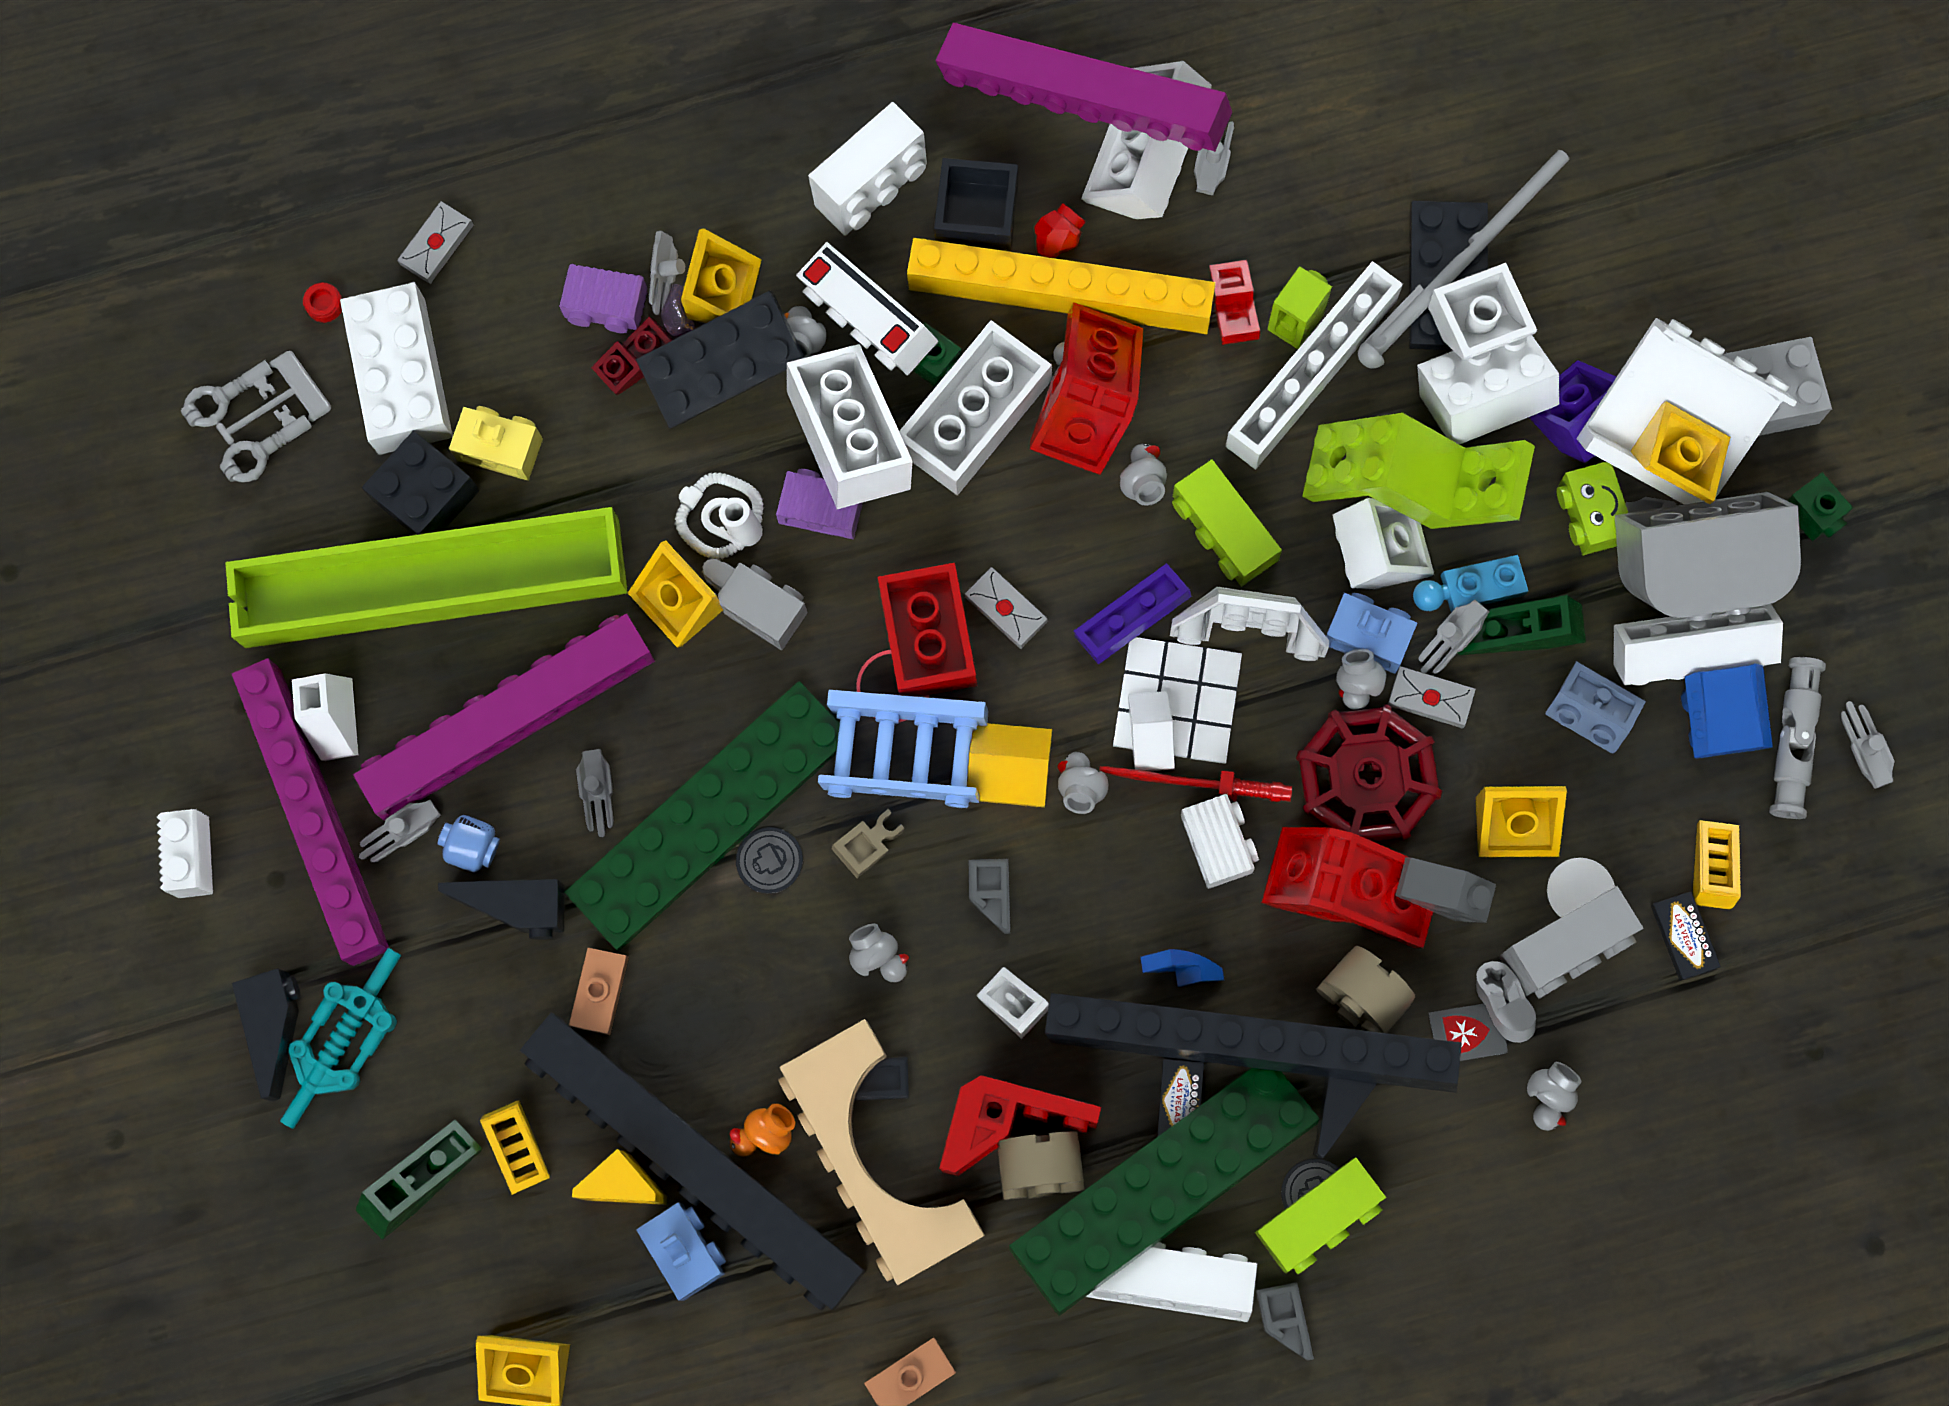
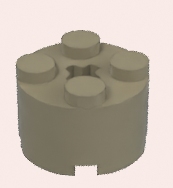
[1316,946,1415,1033]
[998,1132,1085,1200]

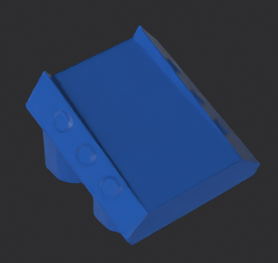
[1681,663,1773,759]

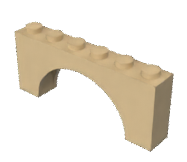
[778,1019,985,1285]

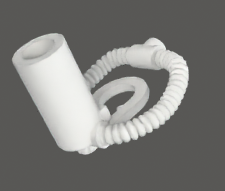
[675,472,764,559]

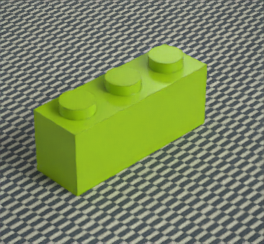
[1172,459,1282,587]
[1254,1157,1386,1274]

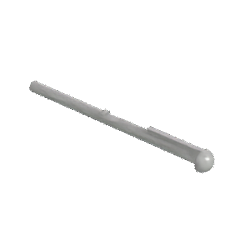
[1358,150,1569,368]

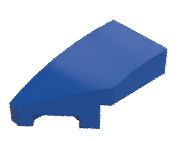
[1141,949,1224,987]

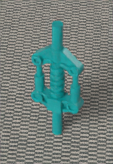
[280,948,402,1129]

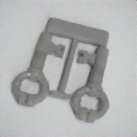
[181,351,331,482]

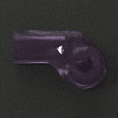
[661,284,695,337]

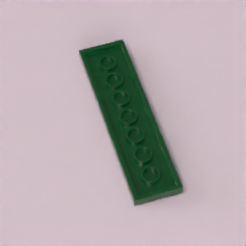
[564,681,840,952]
[1009,1068,1320,1316]

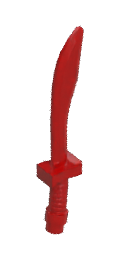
[1099,766,1292,802]

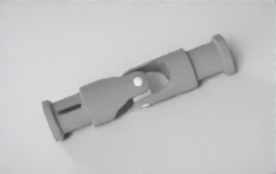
[1769,657,1826,819]

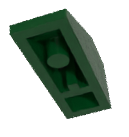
[1457,595,1586,655]
[355,1119,482,1240]

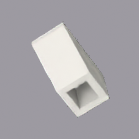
[292,674,358,761]

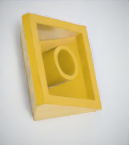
[681,228,762,323]
[1630,401,1731,504]
[628,540,723,648]
[967,723,1052,807]
[1476,786,1567,857]
[572,1149,667,1205]
[476,1335,570,1406]

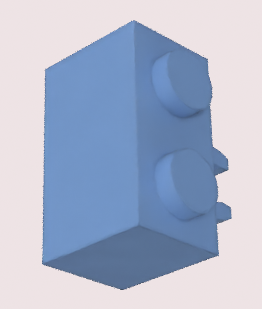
[1326,593,1417,674]
[636,1203,726,1301]

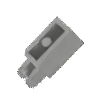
[702,558,808,650]

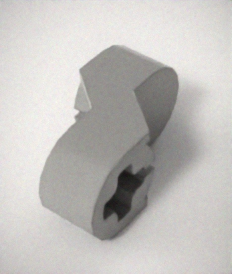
[1476,961,1536,1043]

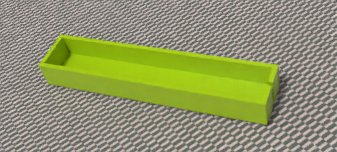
[225,507,628,648]

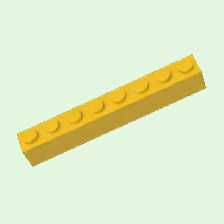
[907,238,1216,334]

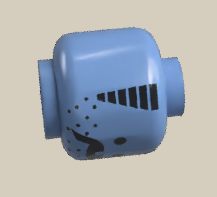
[437,815,500,873]

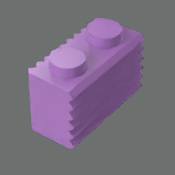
[559,264,648,333]
[776,469,862,540]

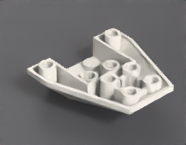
[1170,587,1329,661]

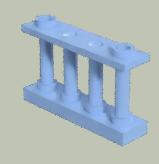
[818,690,989,808]

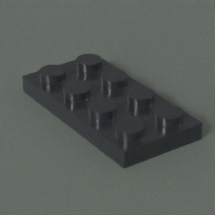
[1409,201,1488,350]
[636,291,805,428]

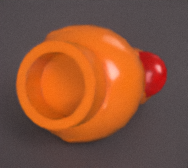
[730,1104,795,1157]

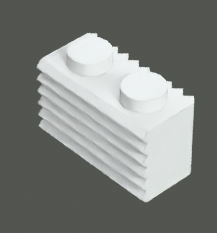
[1181,794,1259,889]
[157,809,213,898]

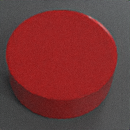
[303,282,343,323]

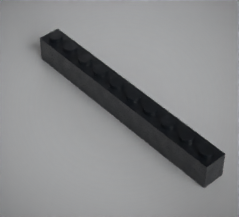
[1045,993,1462,1093]
[520,1013,866,1311]

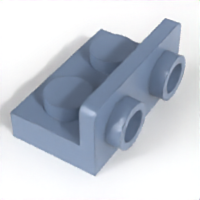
[1546,661,1646,753]

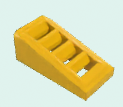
[1693,820,1741,909]
[480,1100,550,1194]

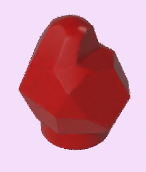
[1034,203,1086,258]

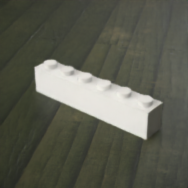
[1226,261,1403,470]

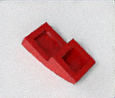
[1209,260,1260,345]

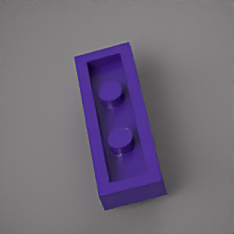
[1073,563,1192,665]

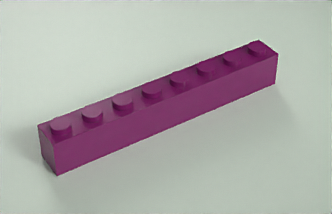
[935,22,1232,152]
[353,613,655,821]
[232,658,389,966]

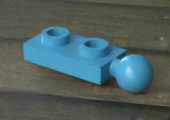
[1413,555,1529,612]

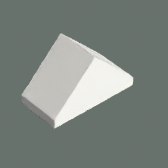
[1128,691,1174,772]
[977,967,1049,1039]

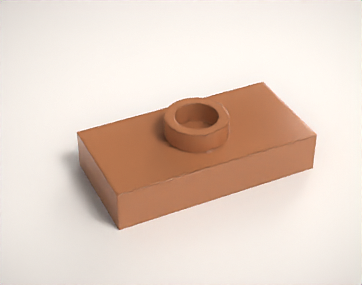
[569,948,629,1035]
[864,1337,956,1406]

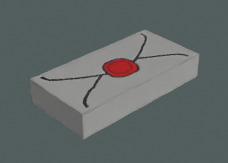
[397,201,474,284]
[965,567,1048,649]
[1388,666,1476,728]

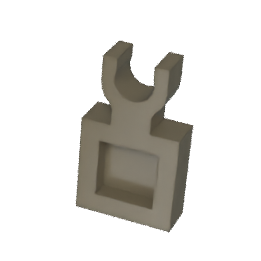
[831,809,905,878]

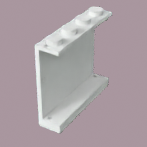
[1576,318,1797,505]

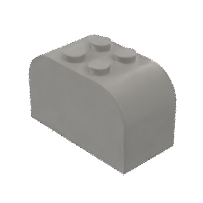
[1615,492,1801,621]

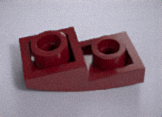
[591,317,673,395]

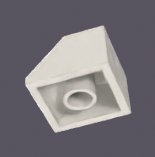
[1428,263,1537,360]
[1332,498,1434,589]

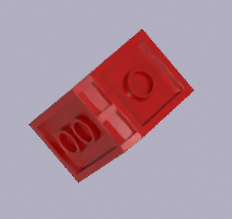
[1030,302,1144,475]
[1261,827,1433,948]
[939,1075,1101,1177]

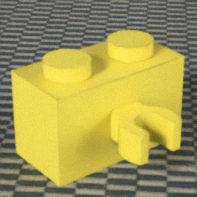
[449,406,543,481]

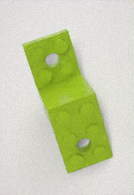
[1302,413,1535,529]

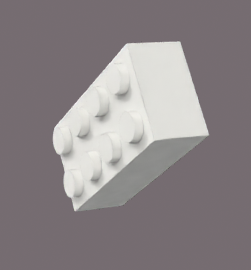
[340,282,453,455]
[899,320,1052,496]
[787,344,913,509]

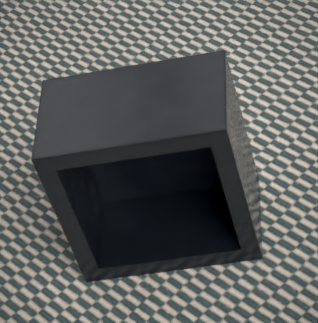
[934,158,1018,252]
[361,430,480,535]

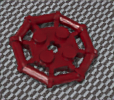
[1296,704,1443,841]

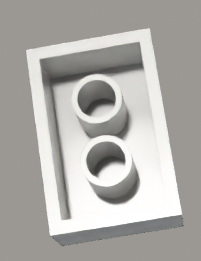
[808,102,927,236]
[1417,335,1559,444]

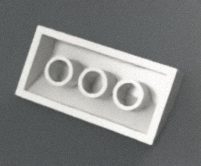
[1081,61,1212,219]

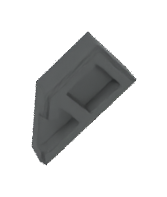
[969,859,1010,934]
[1256,1282,1314,1360]

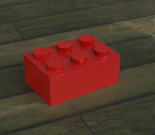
[878,563,977,697]

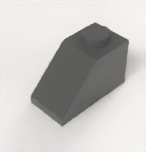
[1395,857,1496,923]

